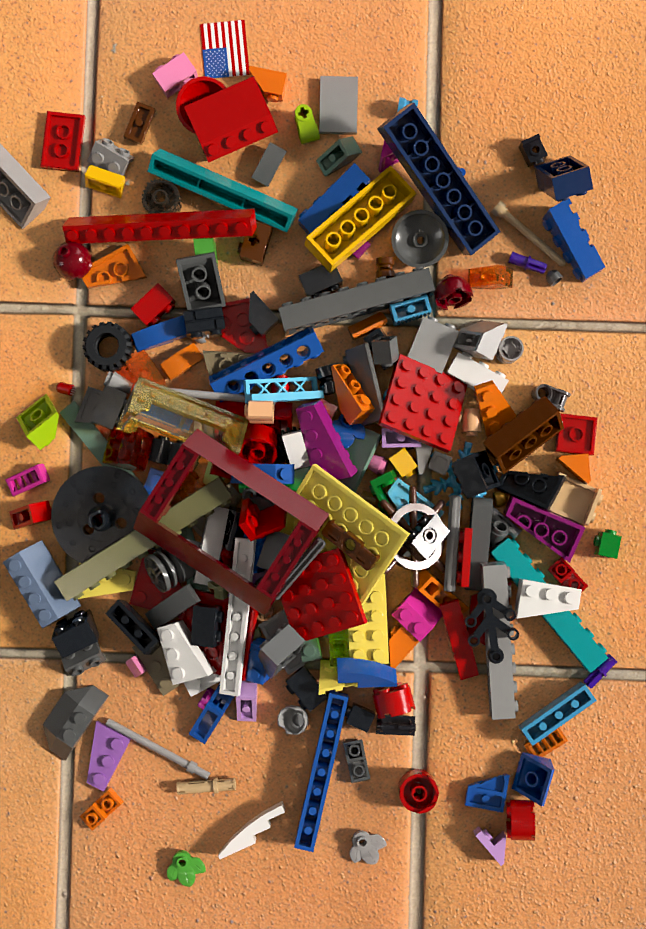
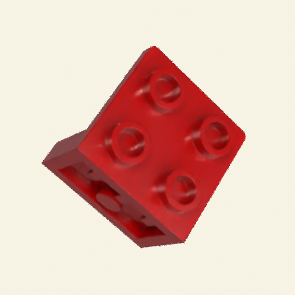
[239,498,287,541]

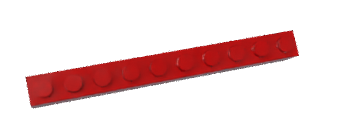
[62,209,257,244]

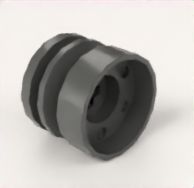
[144,548,195,593]

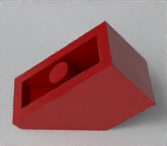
[9,500,52,530]

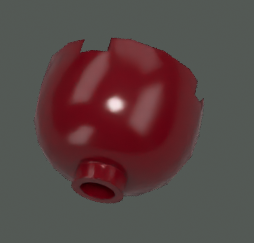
[53,241,93,281]
[434,274,473,310]

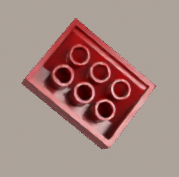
[184,76,278,163]

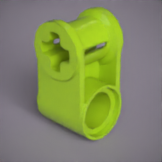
[295,104,320,144]

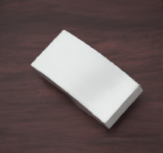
[282,430,310,470]

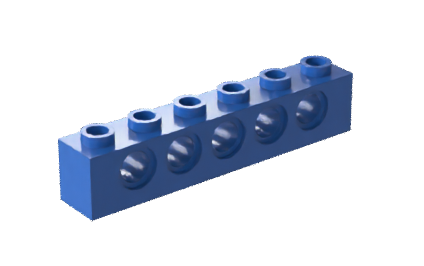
[209,326,324,403]

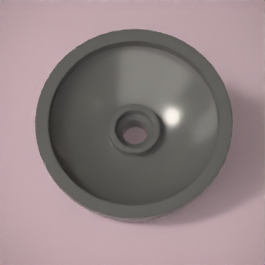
[391,210,449,268]

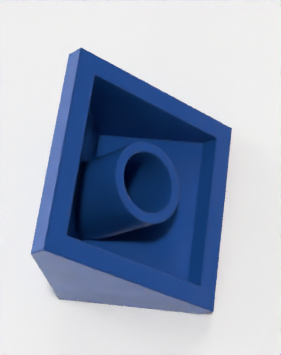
[512,752,555,806]

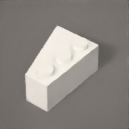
[514,578,582,619]
[157,620,216,685]

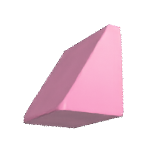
[126,655,147,677]

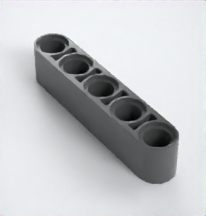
[465,497,493,591]

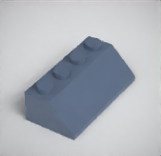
[3,540,81,629]

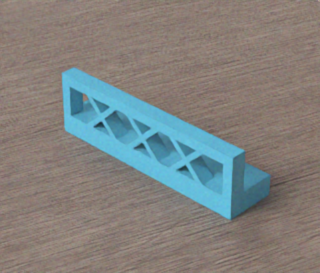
[243,377,324,404]

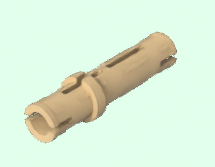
[177,777,236,795]

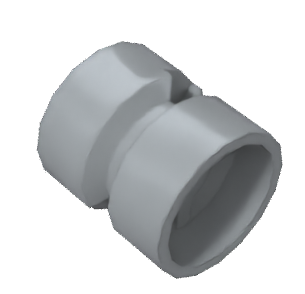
[495,336,524,364]

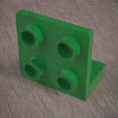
[369,469,398,516]

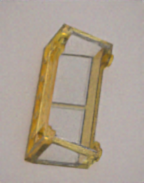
[117,377,249,455]

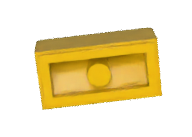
[85,165,125,198]

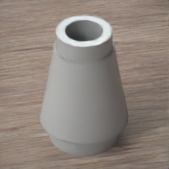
[104,371,133,393]

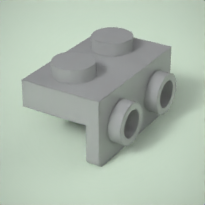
[87,138,135,176]

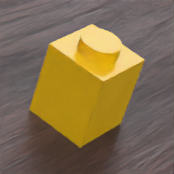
[388,448,418,479]

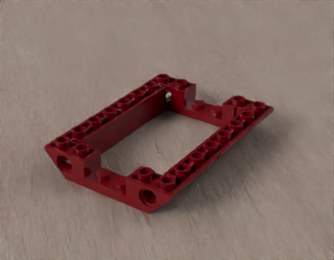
[133,429,330,615]

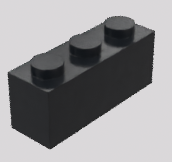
[105,599,161,655]

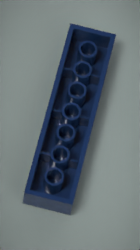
[377,103,500,256]

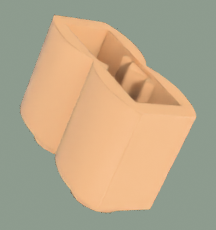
[244,400,274,424]

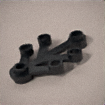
[464,588,519,664]

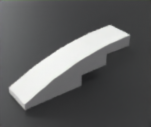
[193,506,229,586]
[218,801,285,859]

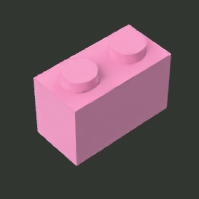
[152,52,198,98]

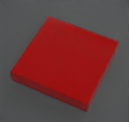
[555,413,598,456]

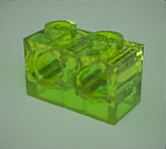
[329,629,350,667]

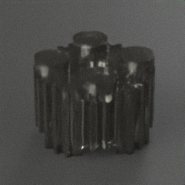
[141,179,182,214]

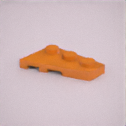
[82,244,147,289]
[474,380,517,437]

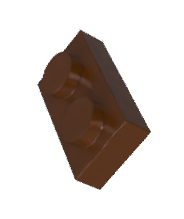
[123,101,156,145]

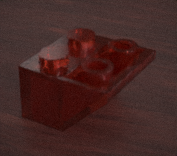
[102,427,154,471]

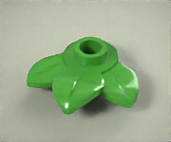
[167,850,206,887]

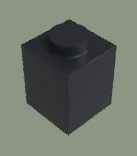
[344,702,375,733]

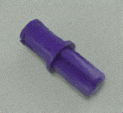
[508,251,547,274]
[583,654,617,688]

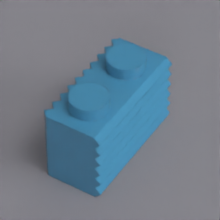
[389,295,432,326]

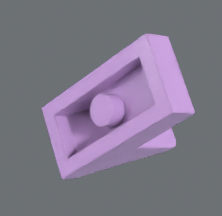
[473,826,506,866]

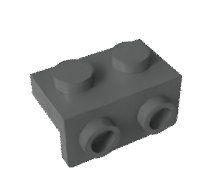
[60,642,106,676]

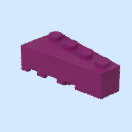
[296,400,358,480]
[503,496,585,563]

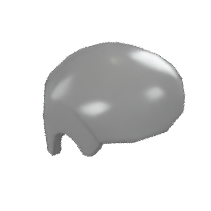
[277,705,309,735]

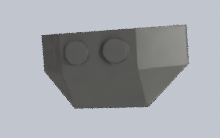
[43,685,109,761]

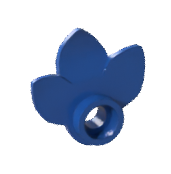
[332,414,365,449]

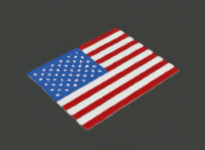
[200,20,250,78]

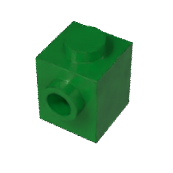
[593,529,622,559]

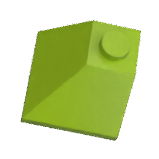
[16,394,59,450]

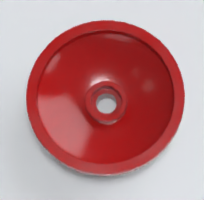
[176,76,226,134]

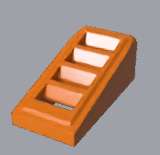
[523,728,568,757]

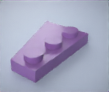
[87,721,131,792]

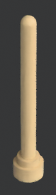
[491,200,566,266]

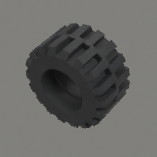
[82,322,134,372]

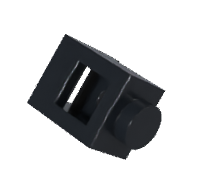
[519,134,548,167]

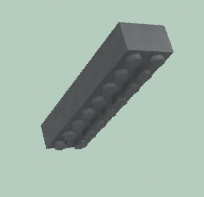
[278,266,435,336]

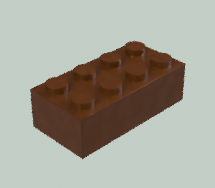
[483,395,564,475]

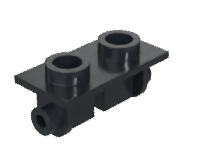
[376,715,416,736]

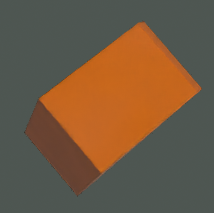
[555,454,591,484]

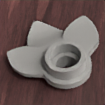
[349,830,387,865]

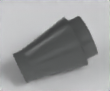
[489,520,509,548]

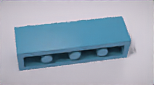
[518,681,597,746]

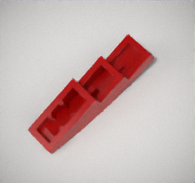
[439,599,479,680]

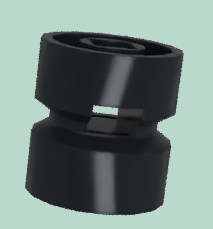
[315,363,339,396]

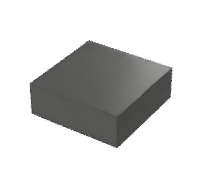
[427,451,452,476]

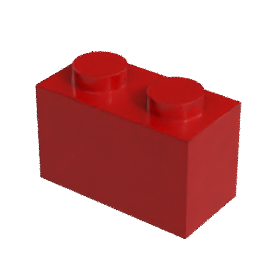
[131,283,176,327]

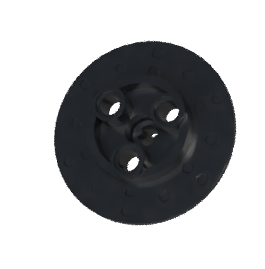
[51,466,149,563]

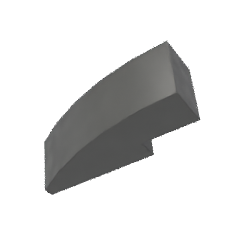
[145,584,201,630]

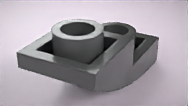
[251,142,287,187]
[343,739,371,783]

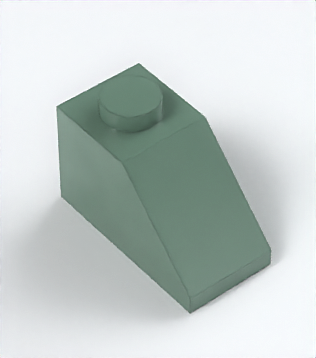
[316,136,362,176]

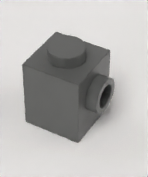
[371,336,399,367]

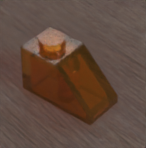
[468,265,513,290]

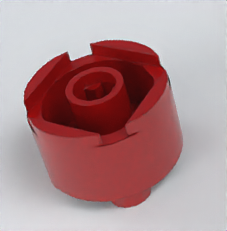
[238,423,277,464]
[372,682,416,719]
[398,769,439,814]
[506,800,535,841]

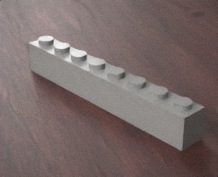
[480,561,518,720]

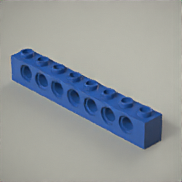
[294,690,349,852]

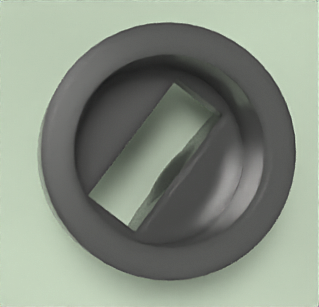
[546,270,563,287]

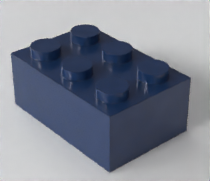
[534,155,593,202]

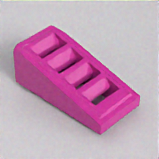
[5,463,50,497]

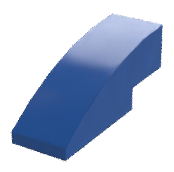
[131,315,187,353]
[337,658,397,688]
[189,684,234,744]

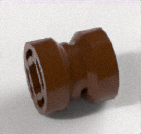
[376,257,395,279]

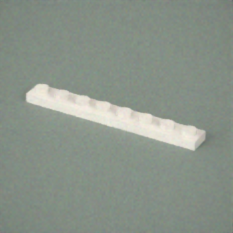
[219,537,256,697]

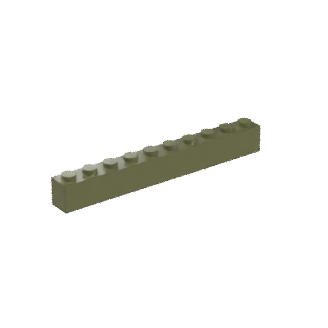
[54,477,233,601]

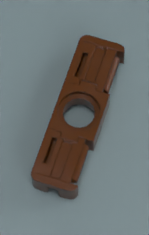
[321,519,380,571]

